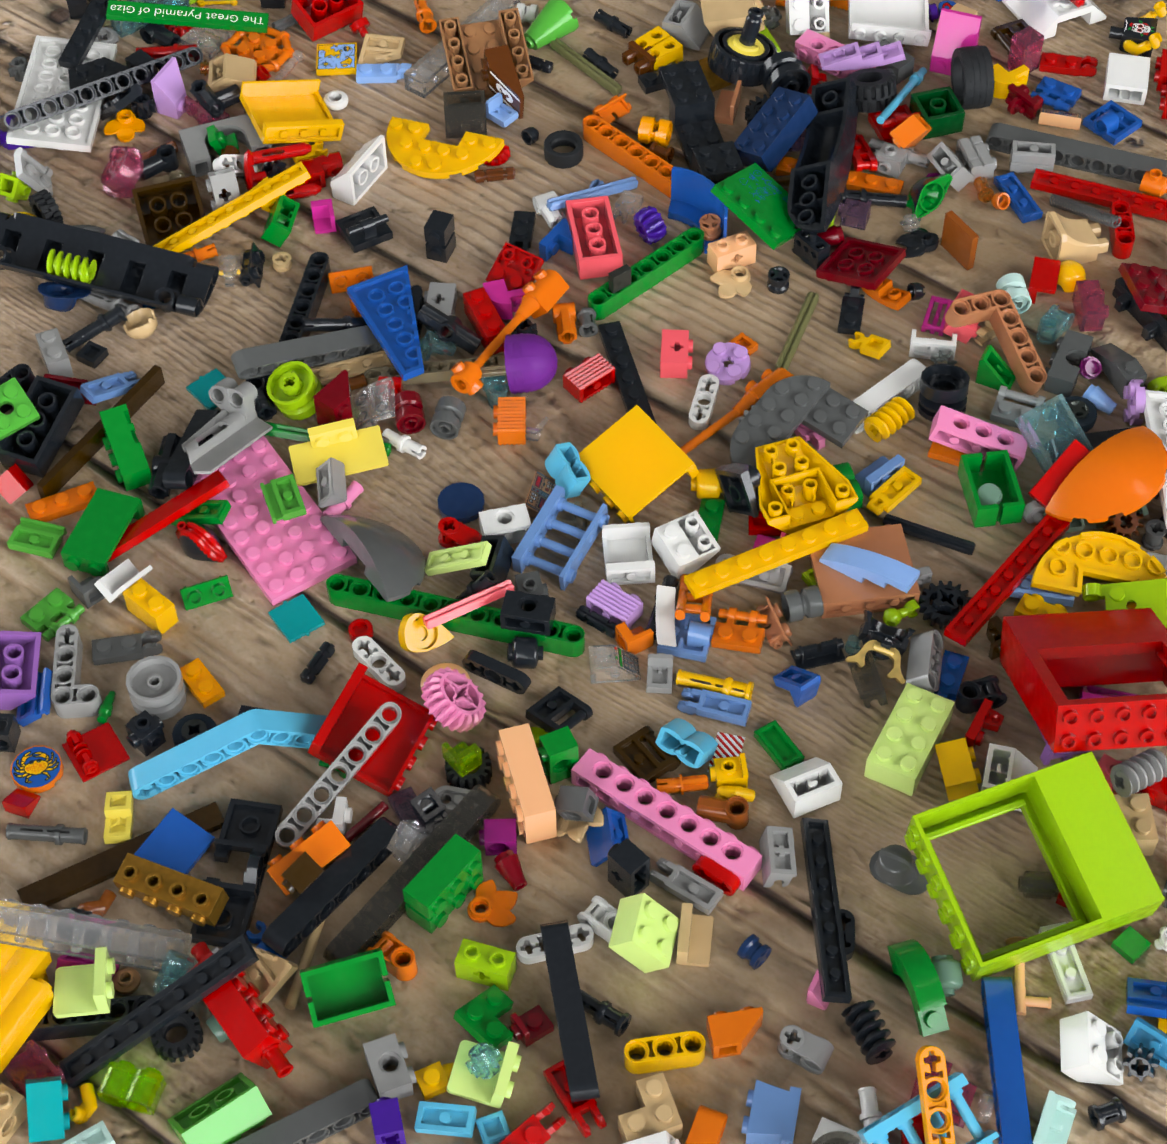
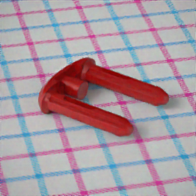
[243,143,322,209]

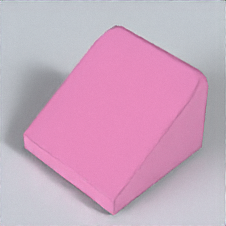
[806,969,830,1010]

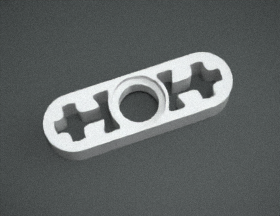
[213,154,264,176]
[688,374,719,430]
[352,636,406,692]
[516,923,594,964]

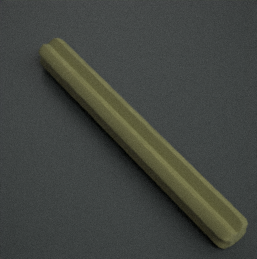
[551,38,622,96]
[775,291,819,370]

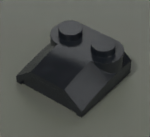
[715,463,761,518]

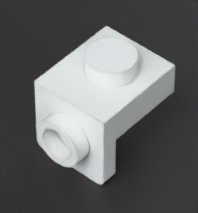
[316,796,353,835]

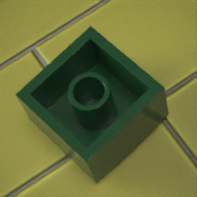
[909,86,965,140]

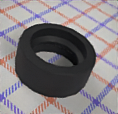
[544,130,583,169]

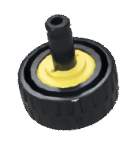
[707,7,778,87]

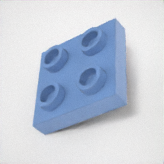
[657,609,717,663]

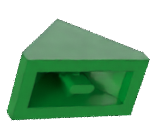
[975,344,1016,390]

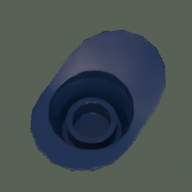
[37,282,91,312]

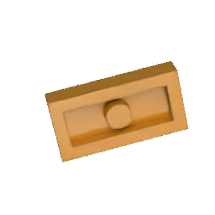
[180,658,226,708]

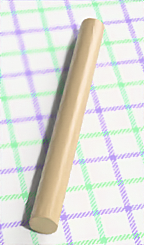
[285,919,326,1010]

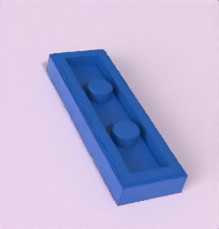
[993,172,1043,224]

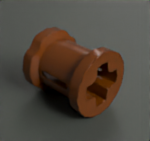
[649,141,675,164]

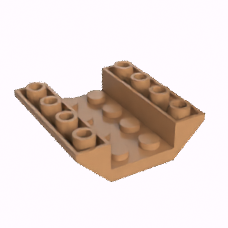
[438,8,534,100]

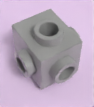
[874,142,908,178]

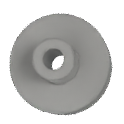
[1022,500,1045,525]

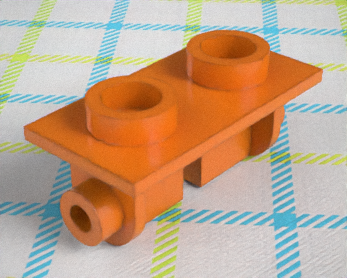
[592,93,632,124]
[328,266,373,294]

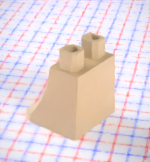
[1041,210,1109,264]

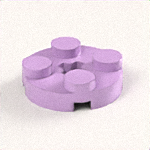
[705,342,751,385]
[1123,379,1146,426]

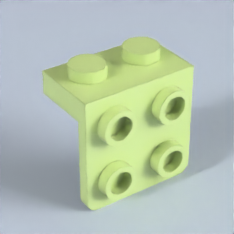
[53,947,116,1018]
[447,1040,522,1109]

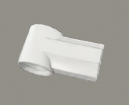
[532,191,567,229]

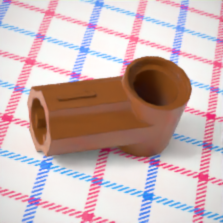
[696,795,749,830]

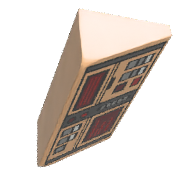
[1038,108,1082,130]

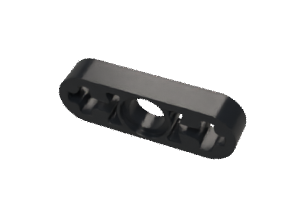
[462,650,531,694]

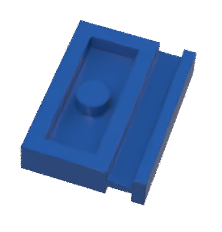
[16,667,53,727]
[1126,977,1167,1019]

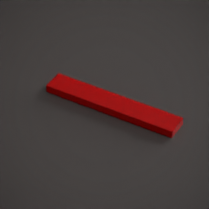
[108,470,230,563]

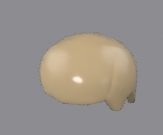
[123,307,158,339]

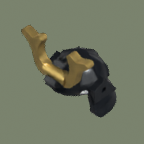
[845,610,916,684]

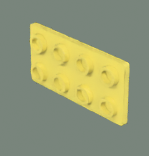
[288,418,389,486]

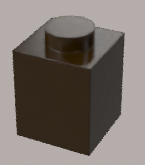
[281,852,324,895]

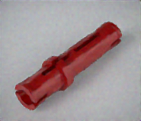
[136,44,197,59]

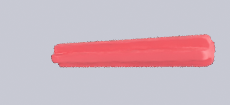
[423,579,515,629]

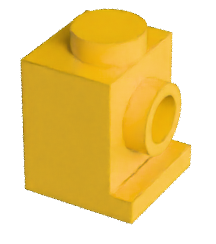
[709,753,748,789]

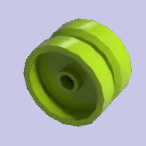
[266,361,324,420]

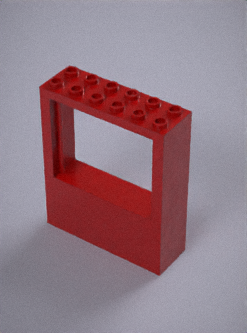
[1000,608,1167,753]

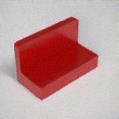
[1028,256,1061,304]

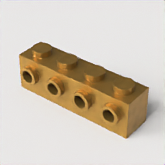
[113,853,229,927]

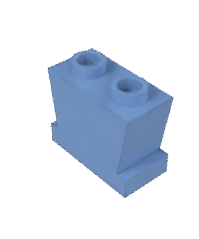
[741,1080,802,1144]

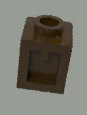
[986,616,1003,660]

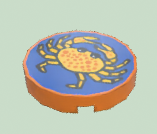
[10,745,64,793]

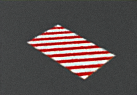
[707,732,745,772]

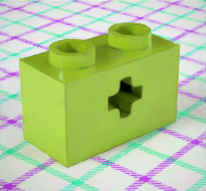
[454,938,517,992]

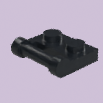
[100,84,142,121]
[525,686,593,733]

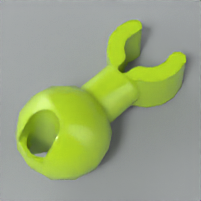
[882,599,920,627]

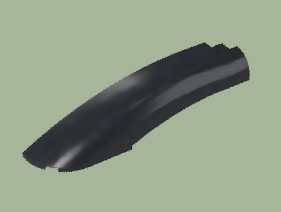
[787,76,858,233]

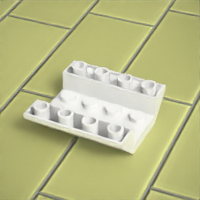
[1002,0,1107,40]

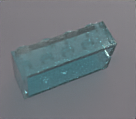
[1014,393,1093,474]

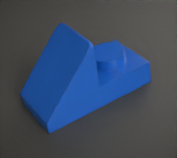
[539,218,573,262]
[773,665,821,707]

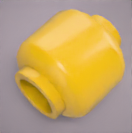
[691,468,722,499]

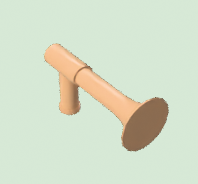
[1005,937,1052,1016]

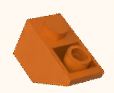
[889,113,933,149]
[706,1006,764,1059]

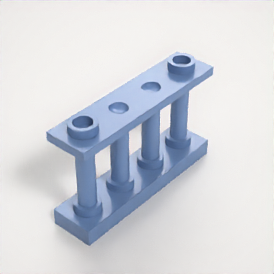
[511,485,610,591]

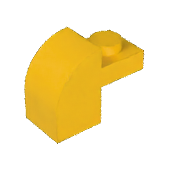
[993,63,1029,99]

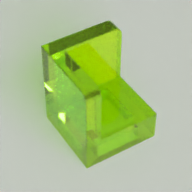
[441,741,482,777]

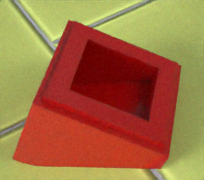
[2,788,41,819]

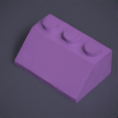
[0,631,41,710]

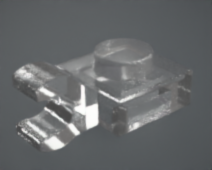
[219,255,242,287]

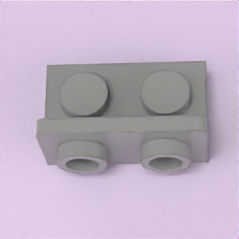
[738,563,793,594]

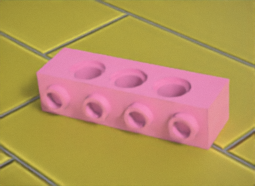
[794,29,876,79]
[928,405,1029,472]

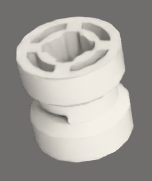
[516,3,539,24]

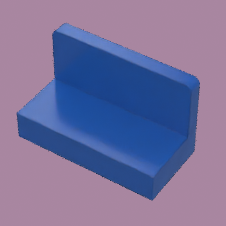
[586,807,629,867]

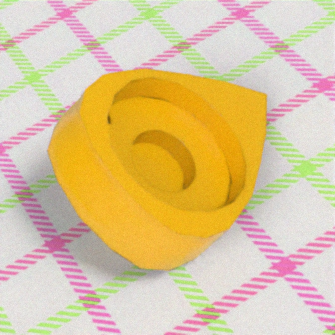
[398,613,454,653]

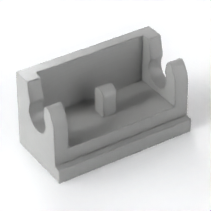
[759,826,797,888]

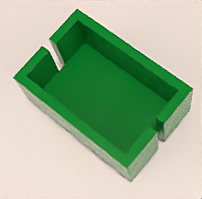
[958,450,1025,528]
[403,833,483,934]
[299,948,396,1028]

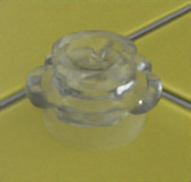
[900,214,921,232]

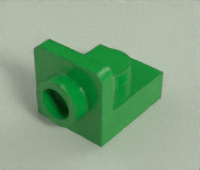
[206,125,239,156]

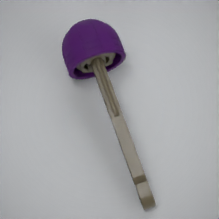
[364,333,558,394]

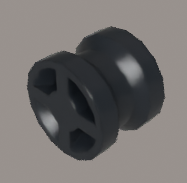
[767,266,790,294]

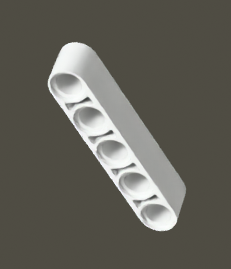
[853,358,926,434]

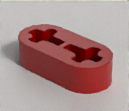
[692,855,741,896]

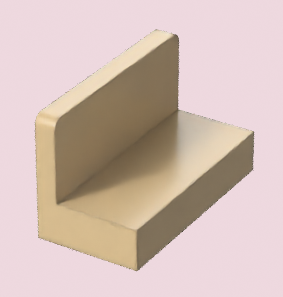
[676,903,714,967]

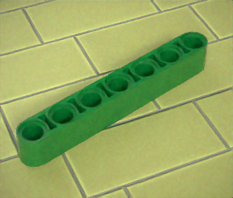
[588,228,704,321]

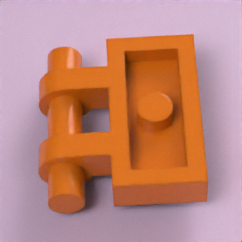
[711,607,769,654]

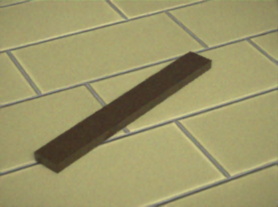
[36,365,165,499]
[17,802,224,915]

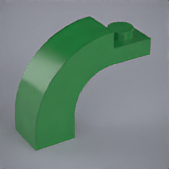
[887,939,950,1037]

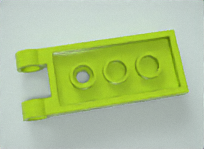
[1082,578,1167,629]

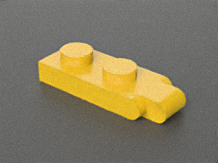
[866,466,922,516]

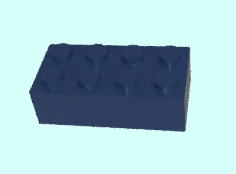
[734,86,818,172]

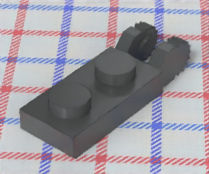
[92,630,163,666]

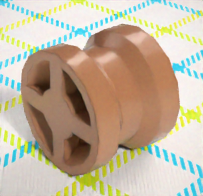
[699,213,722,241]

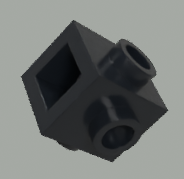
[125,710,166,757]

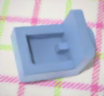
[485,92,518,128]

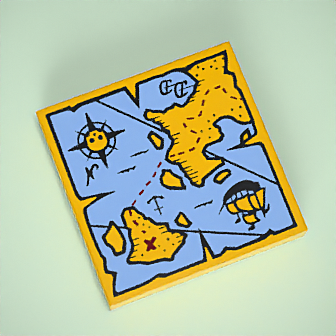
[316,42,357,76]

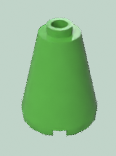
[524,0,579,50]

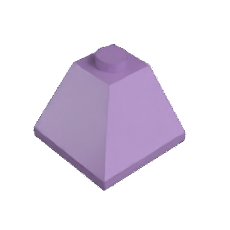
[151,57,189,120]

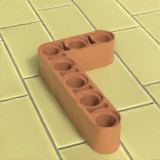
[944,289,1047,395]

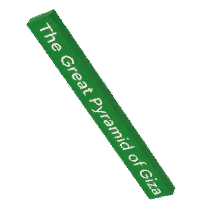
[106,0,269,33]

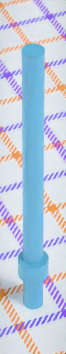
[876,67,927,124]

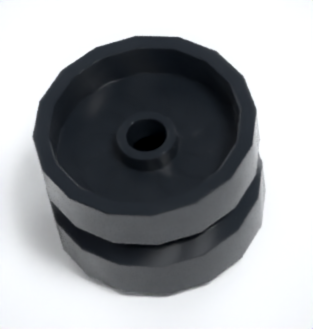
[760,51,811,96]

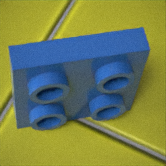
[1082,100,1143,146]

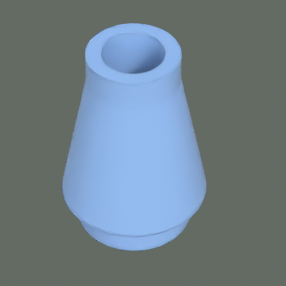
[1082,384,1117,415]

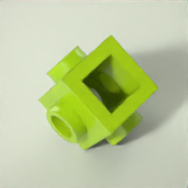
[0,171,31,203]

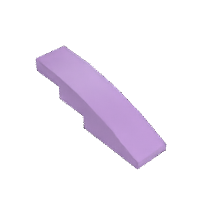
[818,41,906,71]

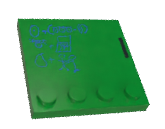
[711,163,801,250]

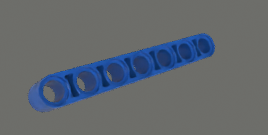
[981,976,1033,1144]

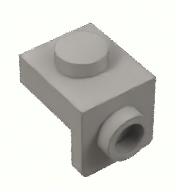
[646,653,673,694]

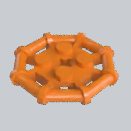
[220,26,295,73]

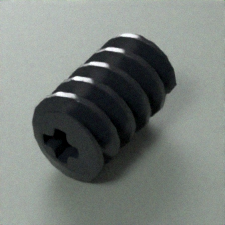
[841,1000,896,1065]

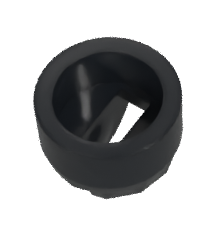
[521,127,539,145]
[907,282,926,301]

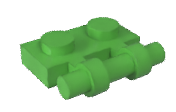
[20,588,85,642]

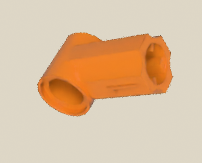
[552,302,577,344]

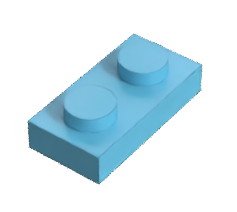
[414,1101,477,1138]

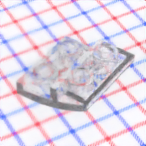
[353,377,395,430]

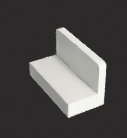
[94,559,153,603]

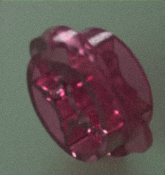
[101,146,144,199]

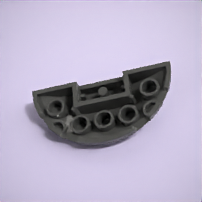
[320,515,426,602]

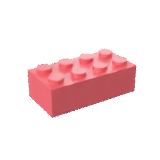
[566,196,623,280]

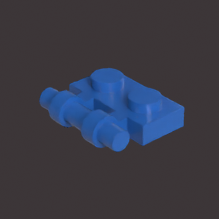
[1030,76,1082,112]

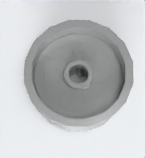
[126,655,187,721]

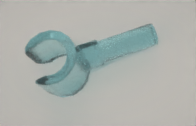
[845,635,877,663]

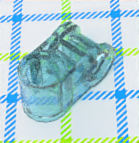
[1036,304,1075,344]
[481,375,508,409]
[153,949,197,995]

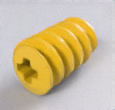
[864,397,915,443]

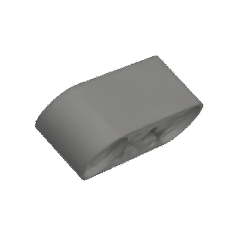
[906,629,944,692]

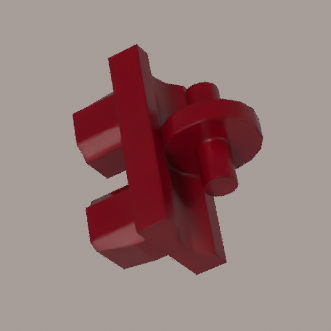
[1005,83,1043,121]

